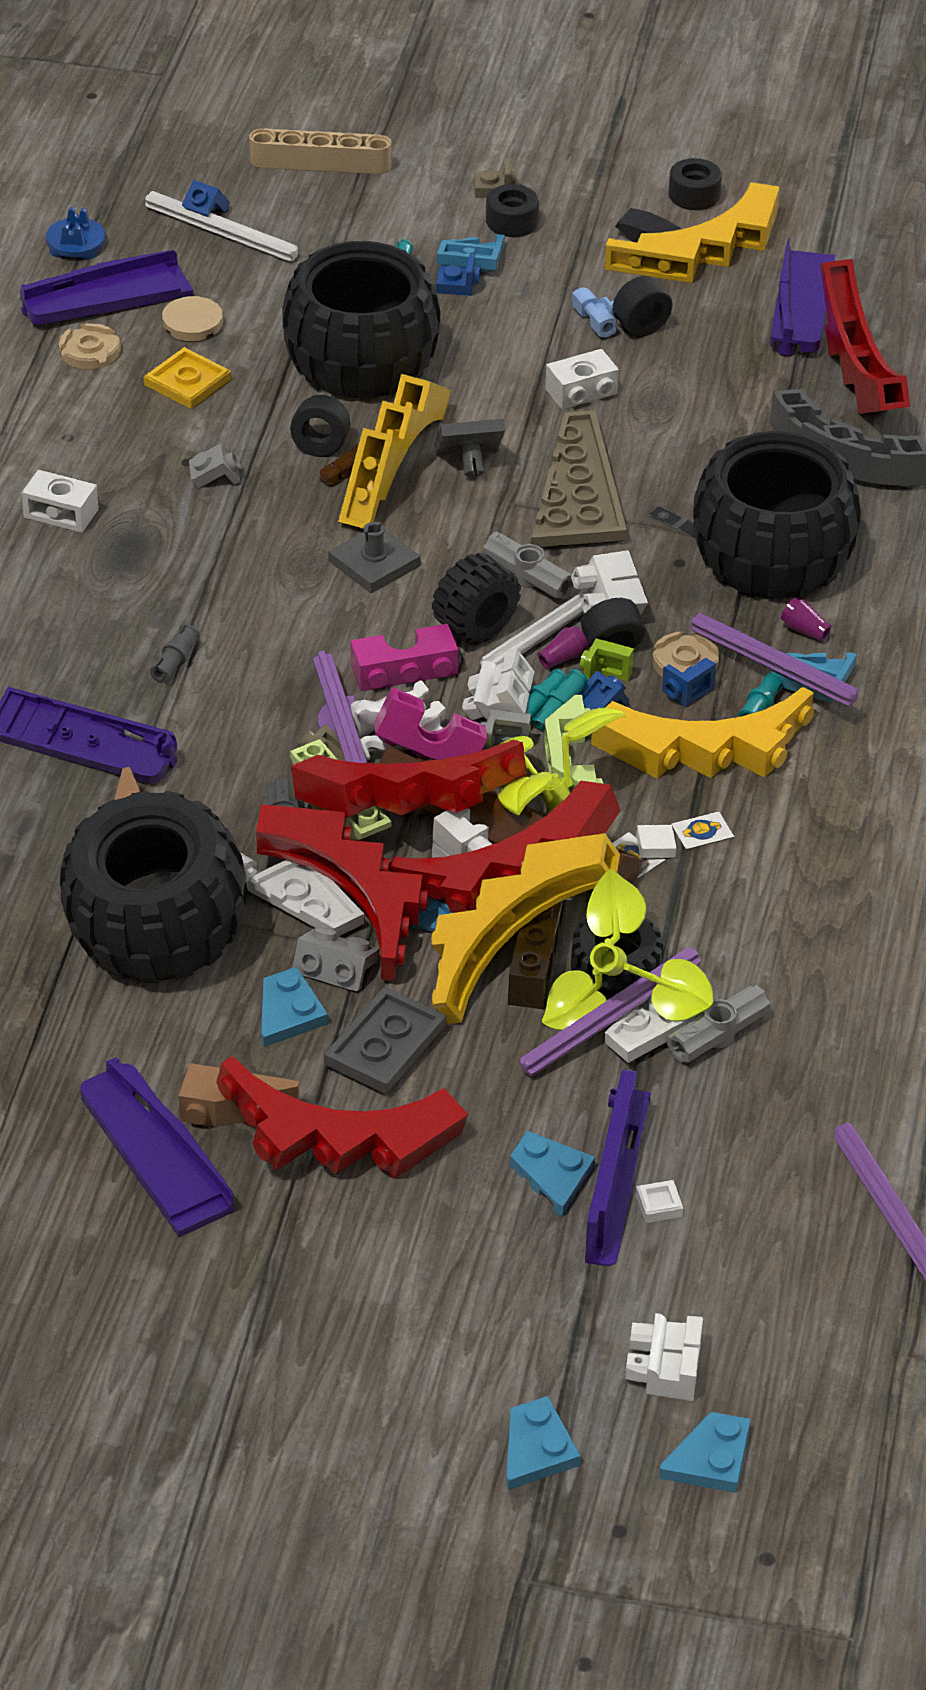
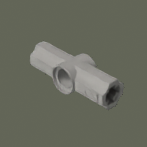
[483,531,574,601]
[667,985,771,1064]

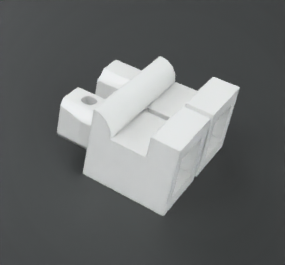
[571,550,648,615]
[462,648,534,721]
[432,808,492,858]
[625,1313,703,1401]

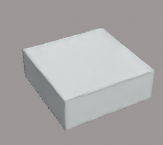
[636,825,677,858]
[636,1180,683,1223]

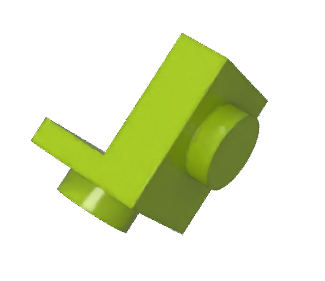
[580,639,634,682]

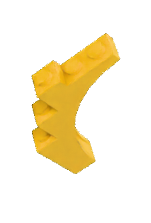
[591,687,814,779]
[432,833,620,1024]

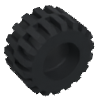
[432,553,521,645]
[571,918,663,1000]

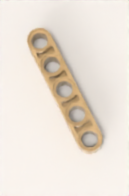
[249,129,391,174]

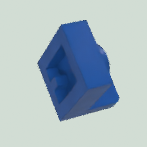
[182,180,230,216]
[436,254,481,296]
[662,658,716,708]
[578,671,629,710]

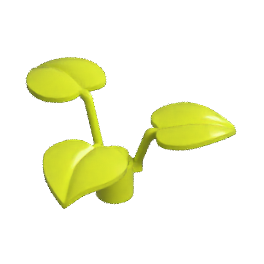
[498,708,626,816]
[542,870,713,1029]

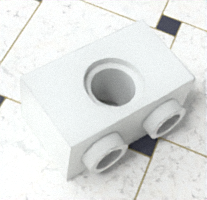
[545,349,619,410]
[22,470,98,533]

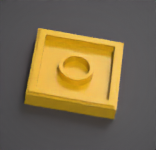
[144,347,231,409]

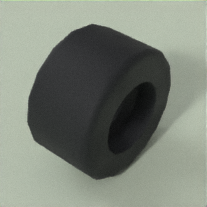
[669,158,722,210]
[486,184,539,237]
[612,276,673,336]
[290,395,351,457]
[581,597,646,649]

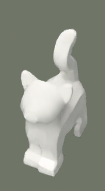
[350,681,446,761]

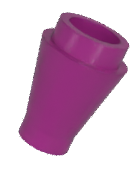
[781,598,832,642]
[537,626,589,670]

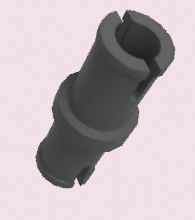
[150,624,200,683]

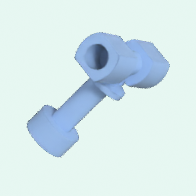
[572,288,616,337]

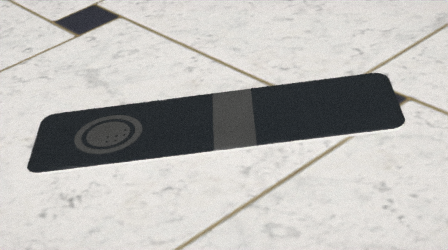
[650,507,695,537]

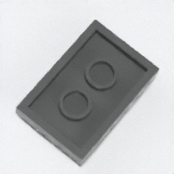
[324,986,446,1094]

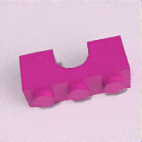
[350,624,458,691]
[374,687,487,760]

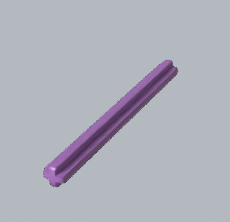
[691,613,859,706]
[313,650,367,763]
[519,947,701,1076]
[834,1123,926,1280]

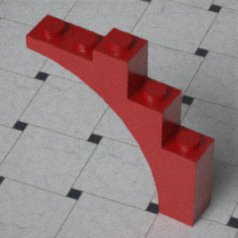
[820,259,911,414]
[291,739,527,817]
[389,780,620,913]
[256,804,429,981]
[216,1056,468,1179]

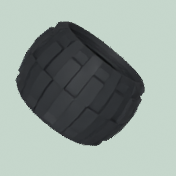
[282,241,441,398]
[693,431,861,598]
[60,791,248,983]

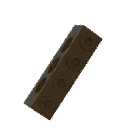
[508,899,567,1010]

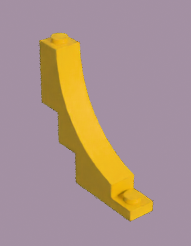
[605,182,780,283]
[338,374,451,529]

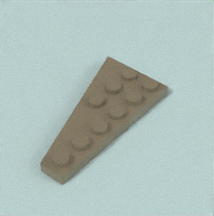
[531,410,627,547]

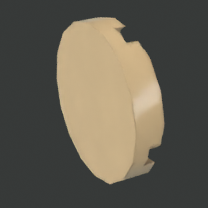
[162,296,223,342]
[59,323,121,369]
[652,632,719,677]

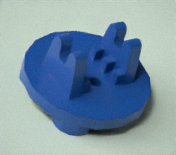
[46,207,105,260]

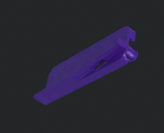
[770,238,835,356]
[20,250,193,325]
[0,687,178,784]
[80,1057,234,1237]
[585,1069,651,1266]

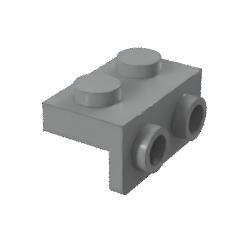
[292,927,380,991]

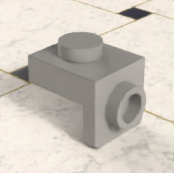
[189,443,241,488]
[481,709,531,750]

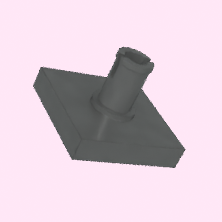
[434,419,505,477]
[328,522,420,593]

